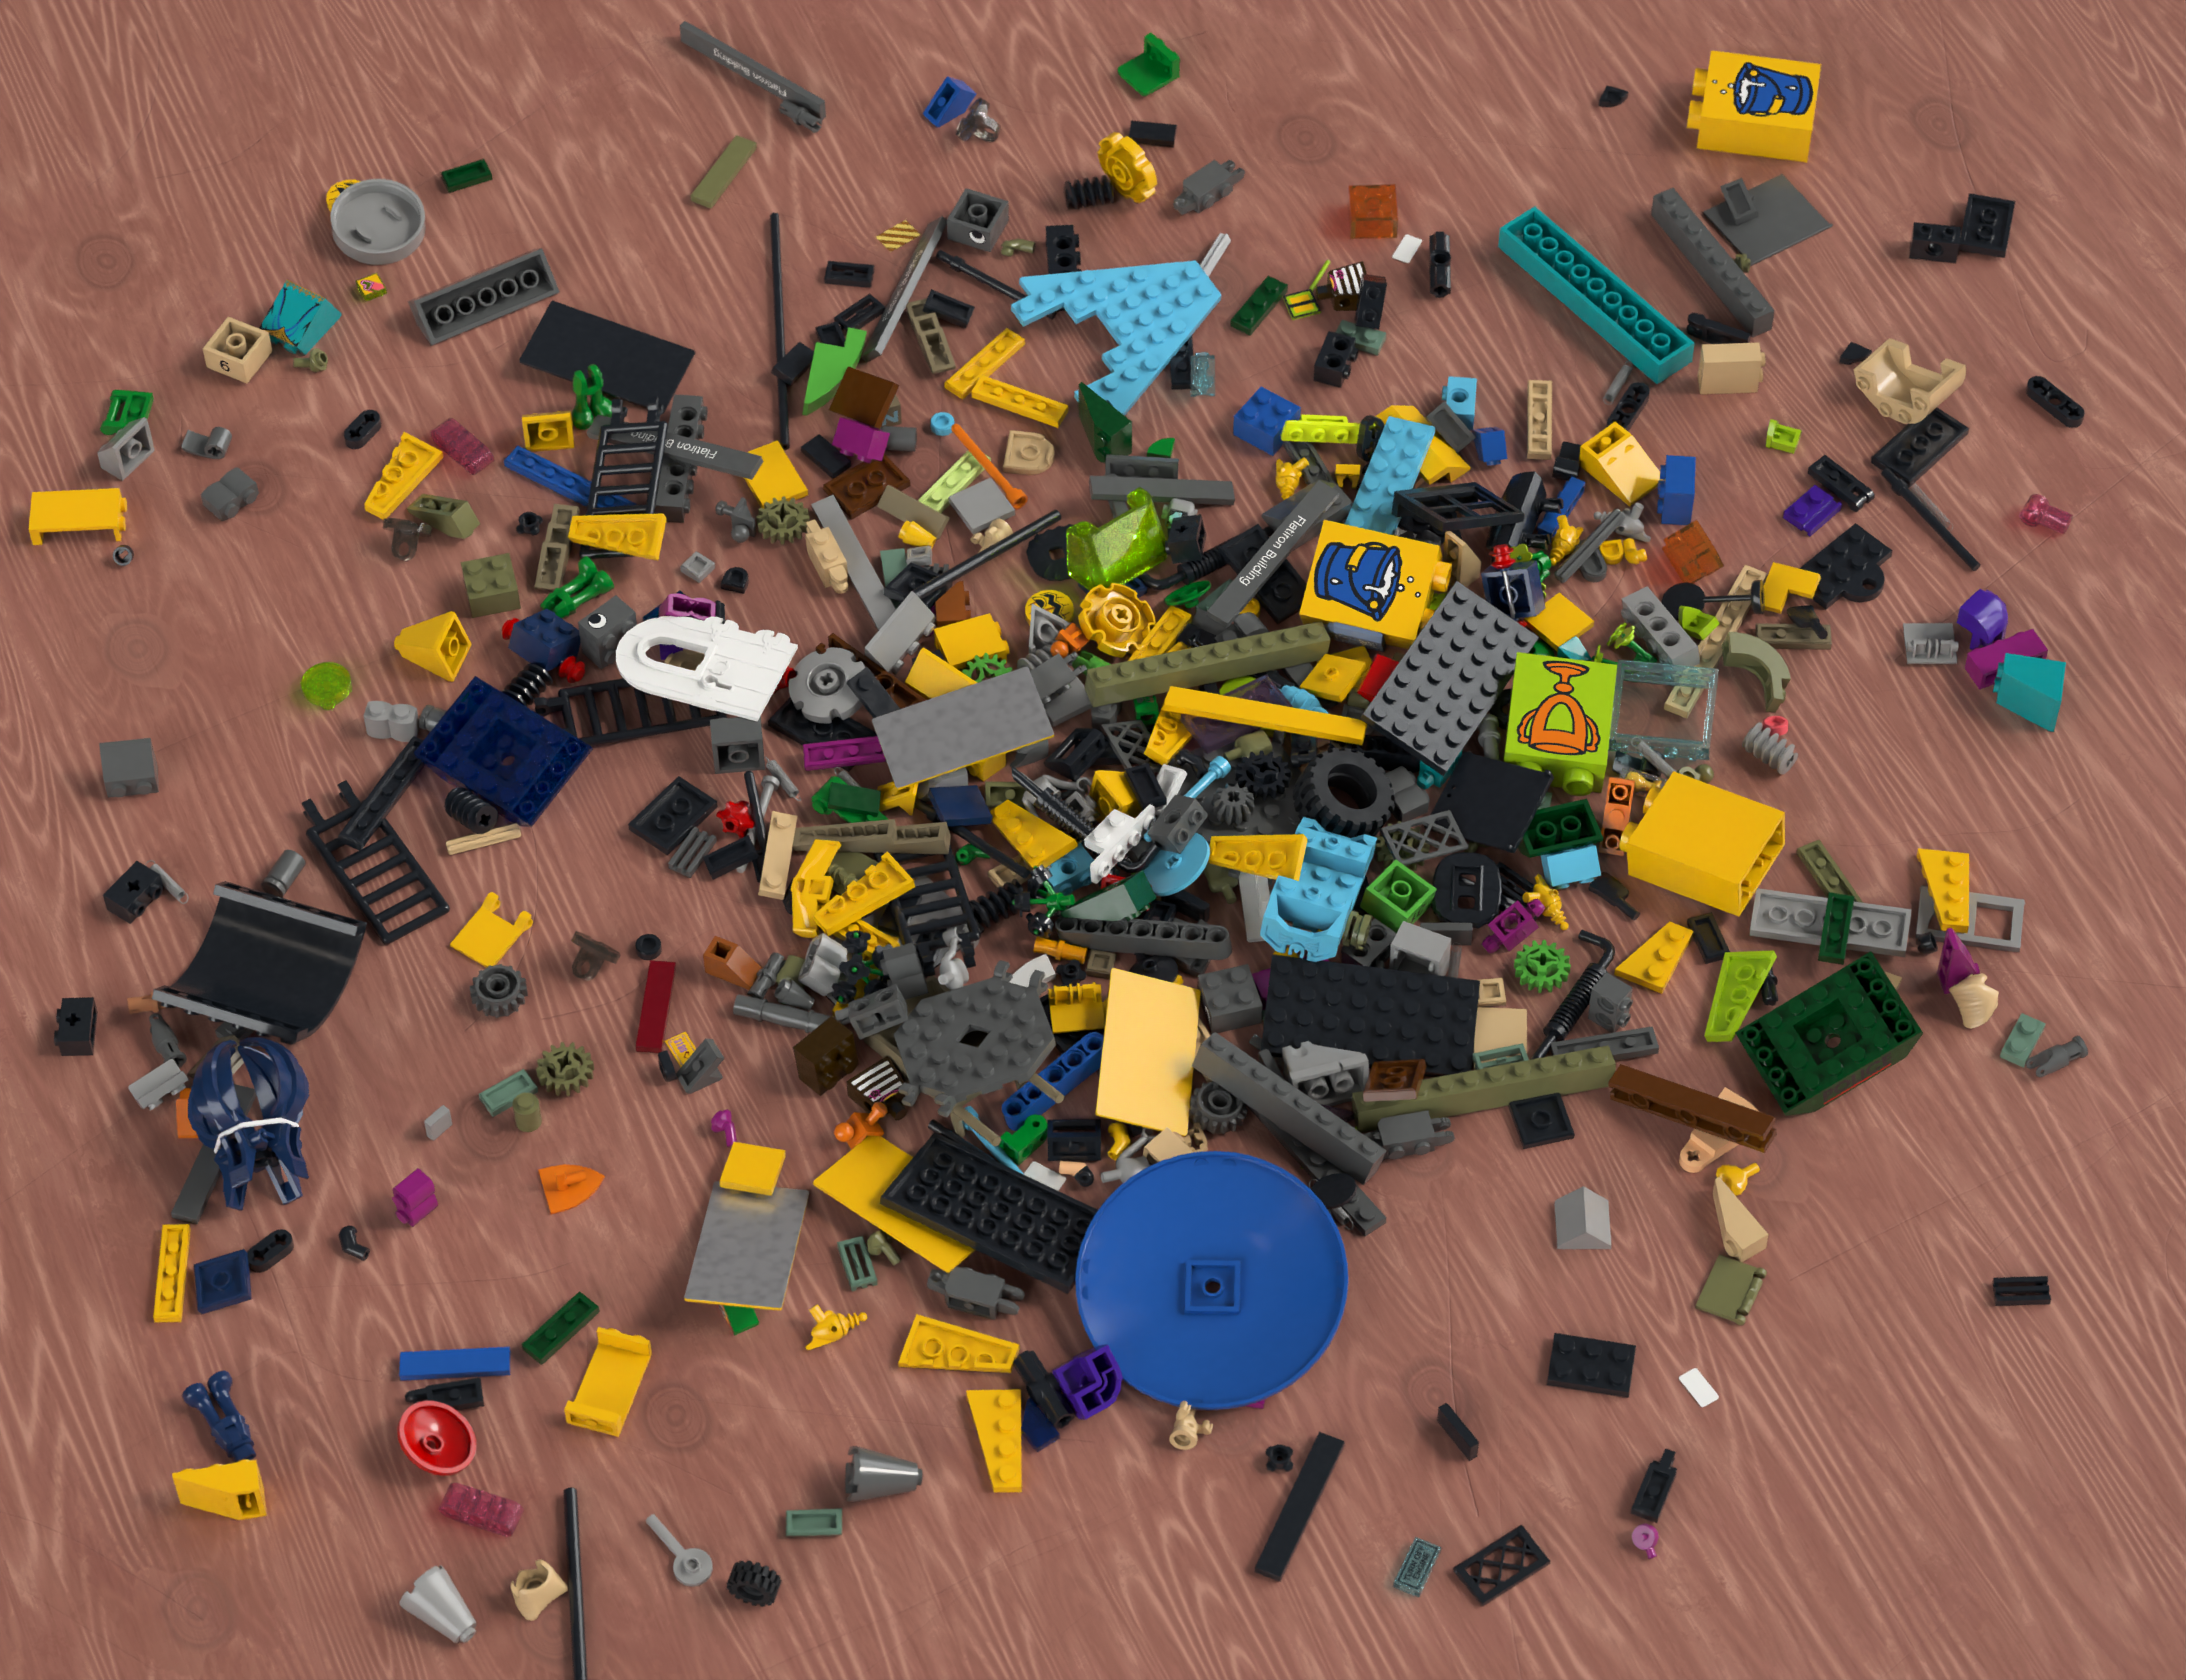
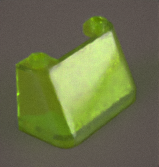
[1066,487,1168,591]

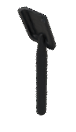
[744,771,768,883]

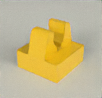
[1335,464,1360,489]

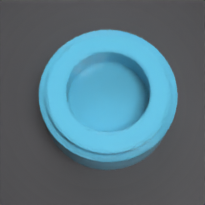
[930,412,954,436]

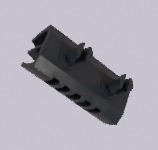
[1486,471,1564,563]

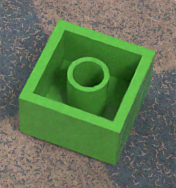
[1360,860,1437,933]

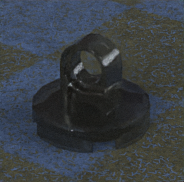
[956,98,1001,142]
[382,518,432,561]
[571,931,621,981]

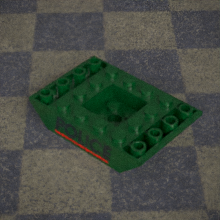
[1735,951,1923,1116]

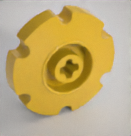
[1097,132,1157,203]
[1078,583,1156,658]

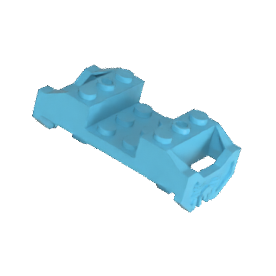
[1260,817,1377,962]

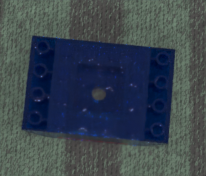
[414,676,593,827]

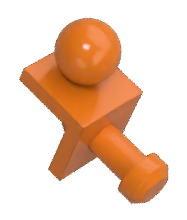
[1050,622,1090,659]
[834,1102,888,1150]

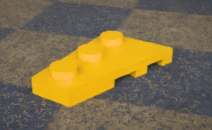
[1614,921,1693,994]

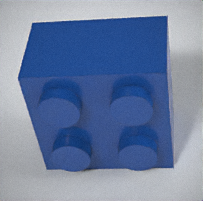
[1233,386,1301,456]
[1657,455,1696,526]

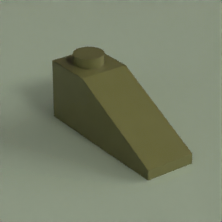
[407,494,480,539]

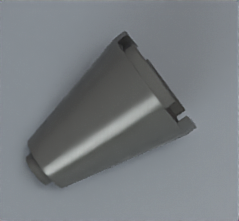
[845,1446,923,1502]

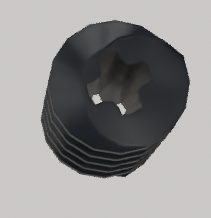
[1064,175,1114,209]
[498,663,553,717]
[444,787,498,834]
[970,879,1024,928]

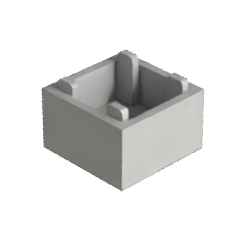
[1389,921,1451,976]

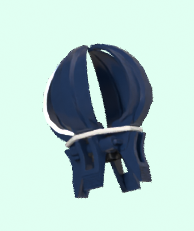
[188,1037,309,1211]

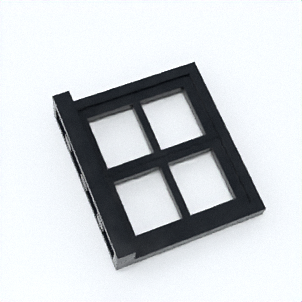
[1391,482,1525,532]

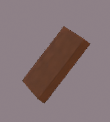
[829,366,899,429]
[823,453,911,520]
[1363,1059,1426,1102]

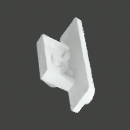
[1084,804,1156,884]
[1238,871,1272,942]

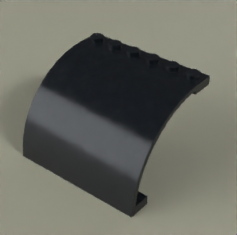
[152,881,367,1044]

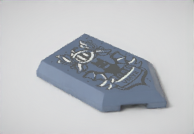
[1313,622,1387,652]

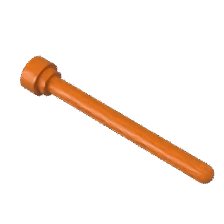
[951,423,1028,510]

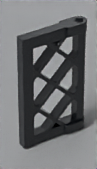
[1453,1525,1550,1607]

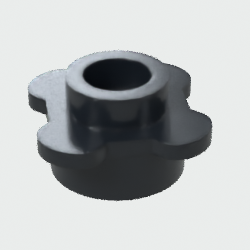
[516,512,543,535]
[1056,960,1086,986]
[1266,1444,1293,1472]

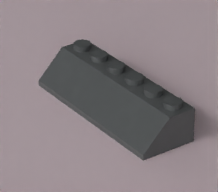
[408,248,560,345]

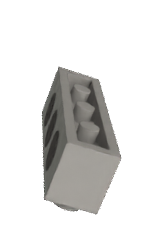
[1621,586,1700,676]

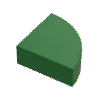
[1147,438,1175,458]

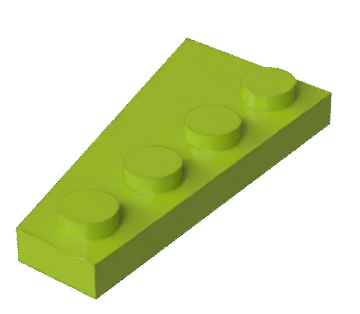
[1704,950,1777,1042]

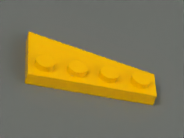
[364,432,443,521]
[1144,692,1209,765]
[813,851,915,937]
[898,1314,1020,1373]

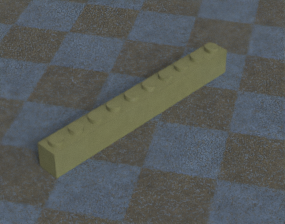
[1085,621,1330,707]
[1352,1045,1616,1133]

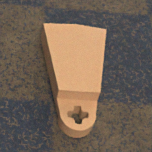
[1679,1087,1758,1173]

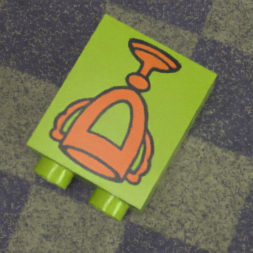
[1503,652,1617,796]

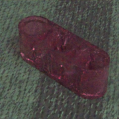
[431,418,494,475]
[439,1483,524,1536]

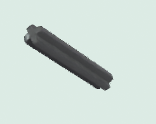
[1554,508,1625,583]

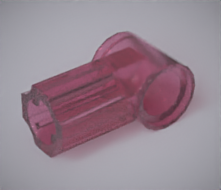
[2019,494,2073,534]

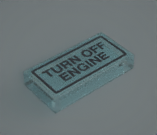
[1393,1537,1441,1597]

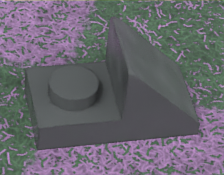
[676,1038,725,1094]

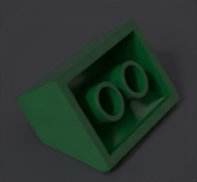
[1518,798,1603,858]

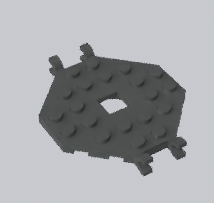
[1169,723,1302,878]
[894,960,1056,1117]

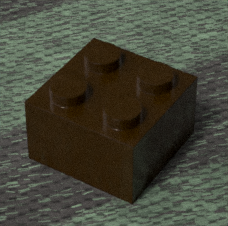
[793,1016,859,1096]

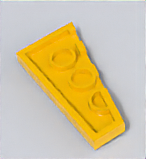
[568,513,667,561]
[990,799,1078,870]
[1208,834,1308,881]
[1916,848,1969,933]
[966,1389,1022,1493]

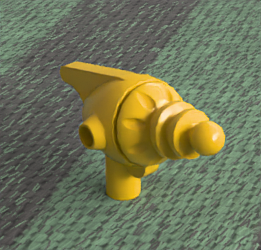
[1276,457,1309,501]
[1549,515,1583,566]
[1523,874,1569,930]
[805,1304,867,1350]

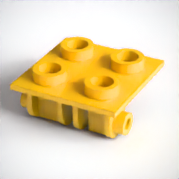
[1048,982,1105,1034]

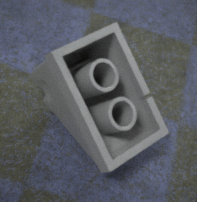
[1282,1041,1369,1108]

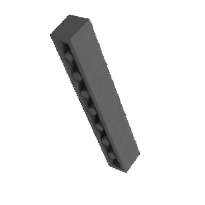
[1651,188,1775,338]
[1192,1032,1387,1185]

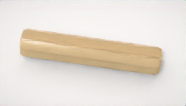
[446,823,521,855]

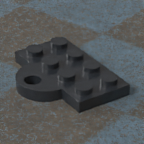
[1799,523,1893,610]

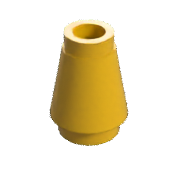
[898,521,937,549]

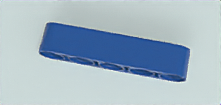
[1001,1032,1103,1131]

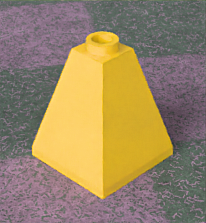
[394,611,472,682]
[1089,770,1142,823]

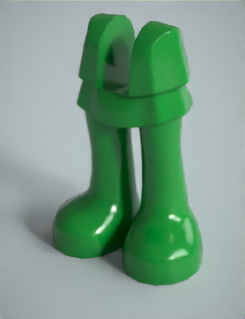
[572,364,612,430]
[540,556,614,619]

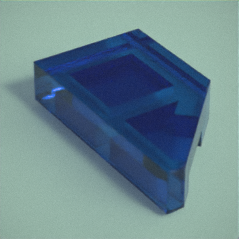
[1021,1398,1060,1453]

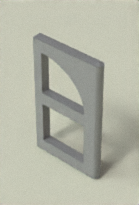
[1915,885,2025,953]

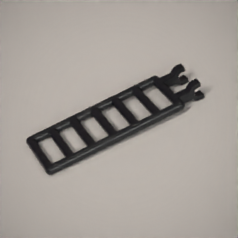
[579,396,668,559]
[534,678,728,749]
[302,780,450,945]
[873,845,981,977]

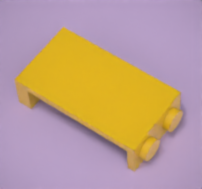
[29,488,127,545]
[564,1327,652,1437]

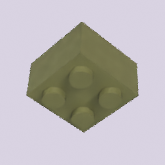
[461,553,521,618]

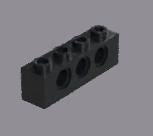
[1045,225,1082,311]

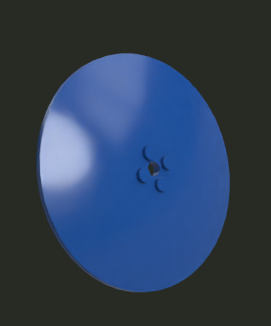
[1075,1151,1349,1410]

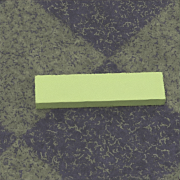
[918,450,991,513]

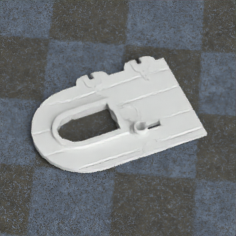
[616,616,798,722]

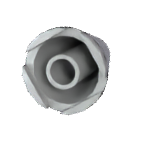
[400,1565,477,1643]

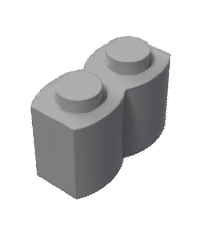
[364,701,420,742]
[798,933,848,996]

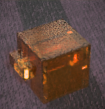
[1662,519,1724,583]

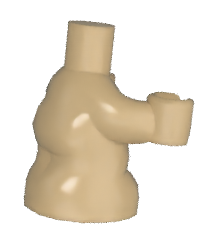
[970,518,1013,553]
[1169,1401,1213,1450]

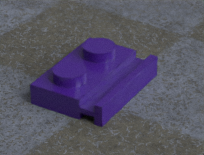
[1783,485,1842,537]

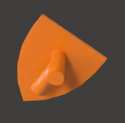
[538,1164,605,1215]

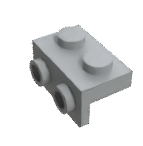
[128,1059,189,1110]

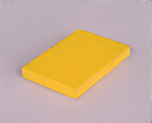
[744,440,808,509]

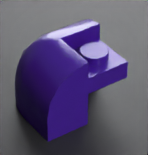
[1957,589,2008,650]
[1052,1344,1123,1420]

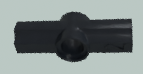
[1429,232,1451,298]
[1013,1350,1075,1428]

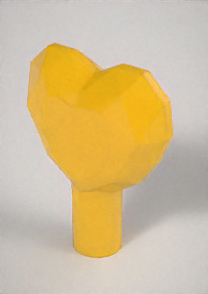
[1716,1163,1760,1196]

